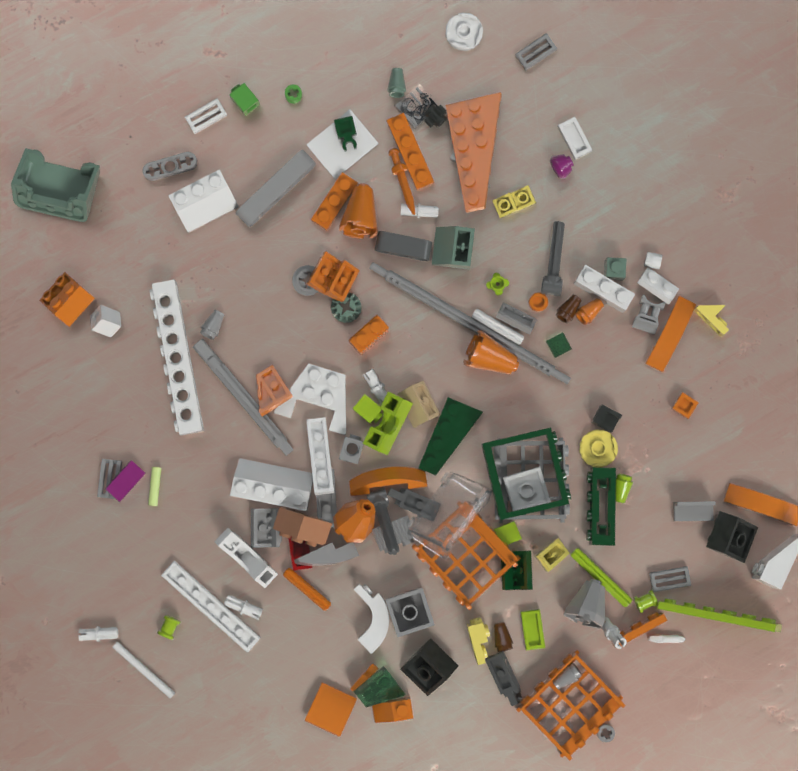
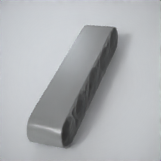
[236,150,316,227]

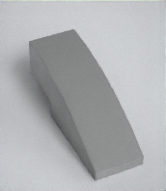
[294,542,359,566]

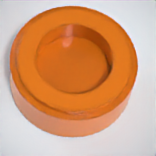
[529,292,548,312]

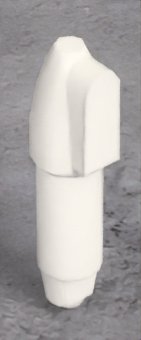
[648,634,685,643]

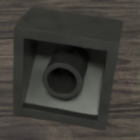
[706,511,758,563]
[400,639,459,696]

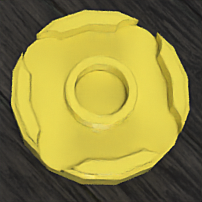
[579,429,618,468]

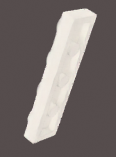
[306,417,334,495]

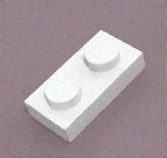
[637,267,679,305]

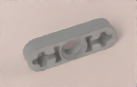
[143,152,197,181]

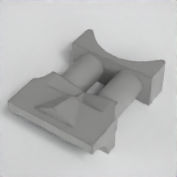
[632,295,665,335]

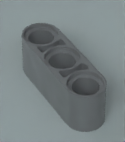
[374,231,432,261]

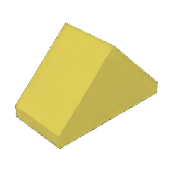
[534,538,570,572]

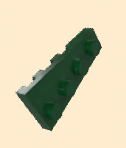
[418,397,483,476]

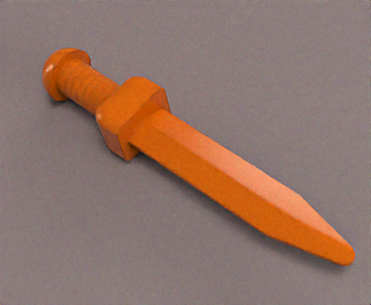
[389,148,415,215]

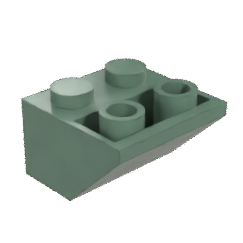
[432,226,475,270]

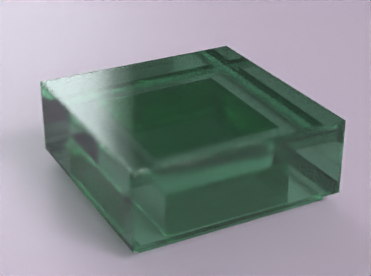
[546,332,572,358]

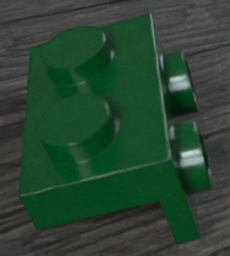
[501,550,533,590]

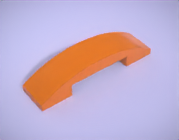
[645,296,696,372]
[349,467,428,496]
[723,483,798,526]

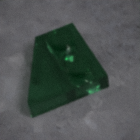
[353,666,405,708]

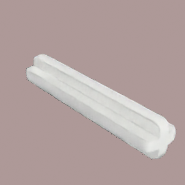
[472,309,524,345]

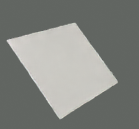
[306,109,379,179]

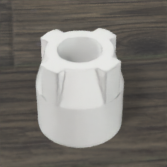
[644,252,663,269]

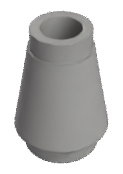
[200,310,224,340]
[552,663,582,690]

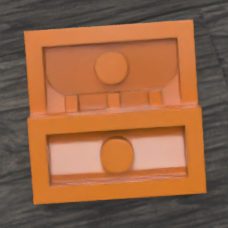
[307,251,360,302]
[305,683,357,737]

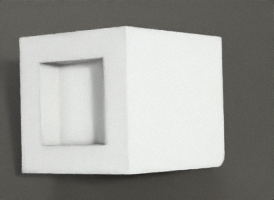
[90,305,121,337]

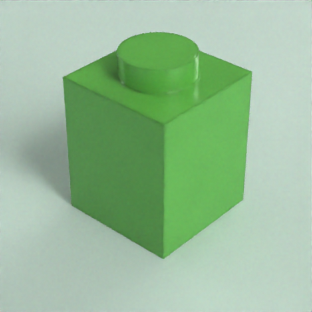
[229,83,260,116]

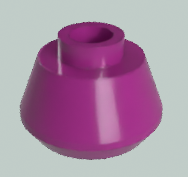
[550,154,574,179]

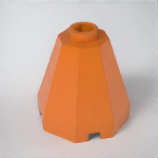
[333,499,375,543]

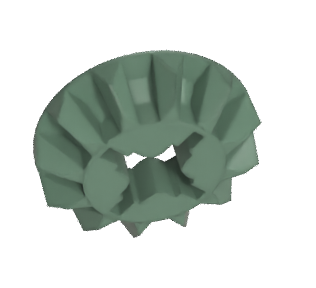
[331,293,361,323]

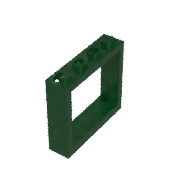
[481,427,571,520]

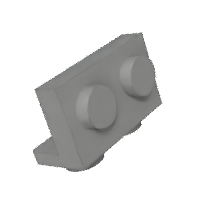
[251,508,282,548]

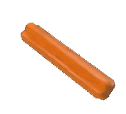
[283,568,331,611]

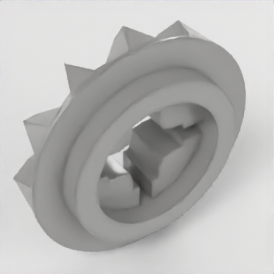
[292,265,318,296]

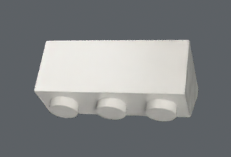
[168,169,239,233]

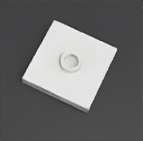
[503,466,551,511]

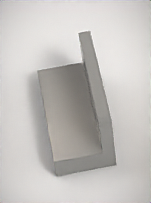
[673,501,716,521]

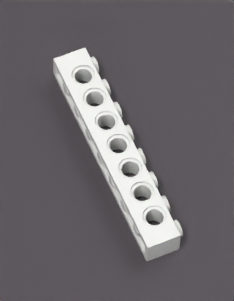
[150,279,204,436]

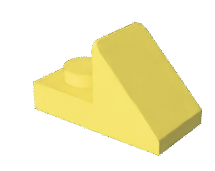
[694,305,729,337]

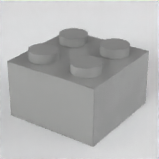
[385,587,435,638]

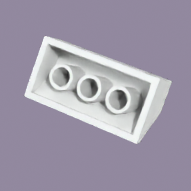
[230,458,313,511]

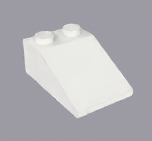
[751,534,798,590]

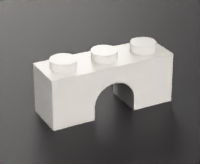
[574,265,635,313]

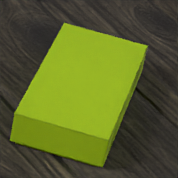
[520,609,545,651]

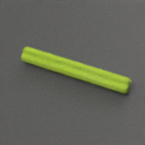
[571,548,632,607]

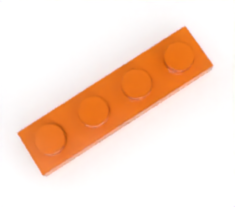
[386,113,434,190]

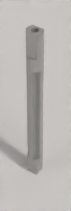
[193,339,294,456]

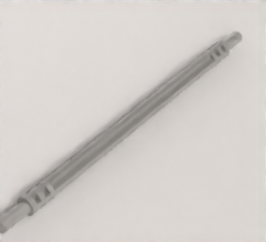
[369,262,571,384]

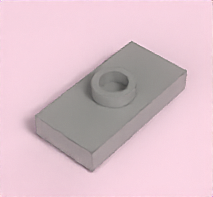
[496,302,537,335]

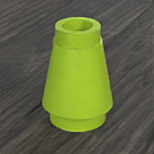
[616,474,633,503]

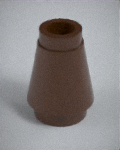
[556,294,582,323]
[494,622,514,652]

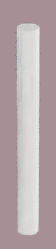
[112,641,175,699]

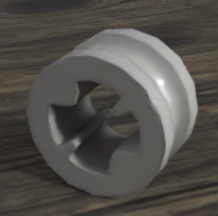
[597,724,615,742]

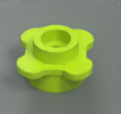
[486,273,509,296]

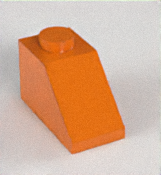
[372,697,414,723]

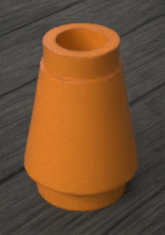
[575,298,604,325]

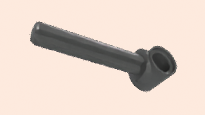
[541,221,565,296]
[366,487,400,555]

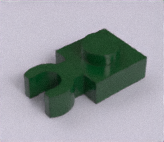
[334,116,357,152]

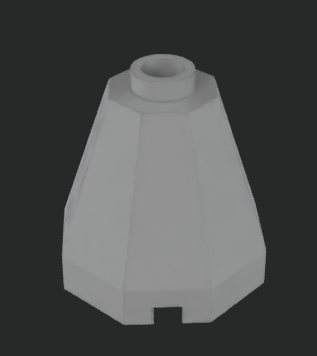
[563,579,605,629]

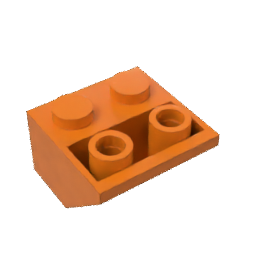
[39,272,95,327]

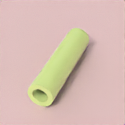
[148,467,161,506]

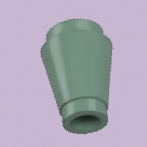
[387,68,406,98]

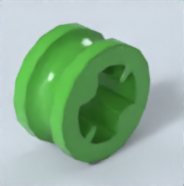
[285,84,302,104]

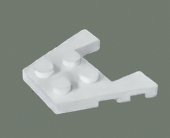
[274,364,346,435]

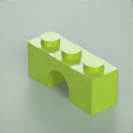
[363,391,413,455]

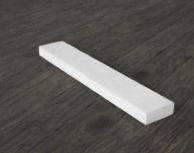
[161,561,261,653]

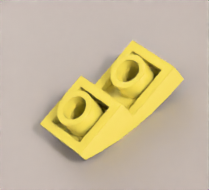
[492,185,536,218]

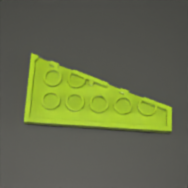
[658,598,782,632]

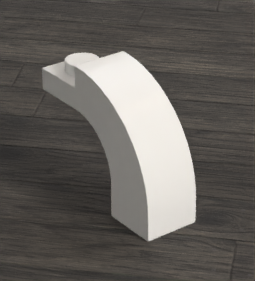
[215,528,278,588]
[354,584,389,654]

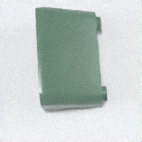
[11,148,100,222]

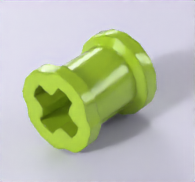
[633,590,658,613]
[157,615,181,640]

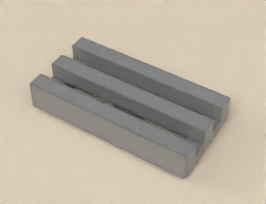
[515,33,557,71]
[97,459,122,499]
[649,566,691,592]

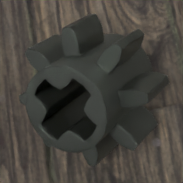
[424,104,447,128]

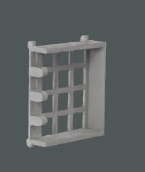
[494,438,570,523]

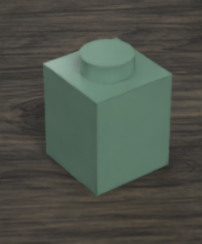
[604,257,627,281]

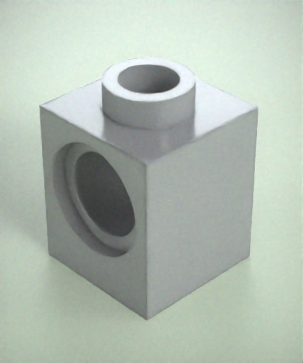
[339,434,364,465]

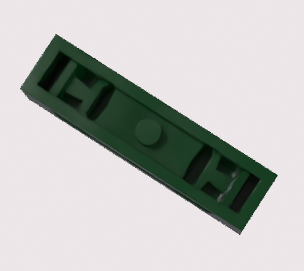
[586,467,616,546]

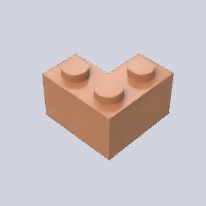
[273,507,332,547]

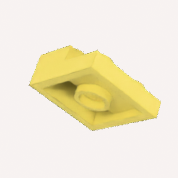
[466,617,490,665]

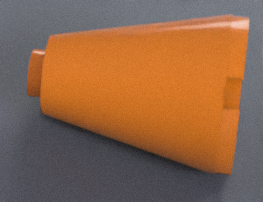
[339,183,378,239]
[463,330,519,374]

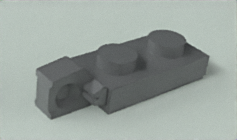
[387,488,442,522]
[485,651,522,706]

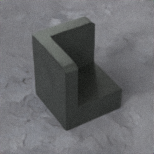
[591,405,622,433]

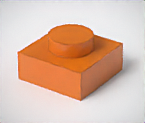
[671,392,699,419]

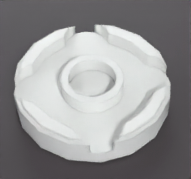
[445,12,483,51]

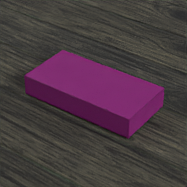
[105,460,146,502]

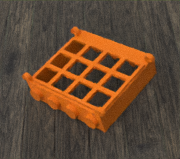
[412,501,521,610]
[516,650,626,761]

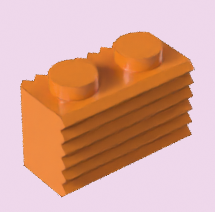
[349,315,389,355]

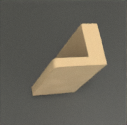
[397,381,440,428]

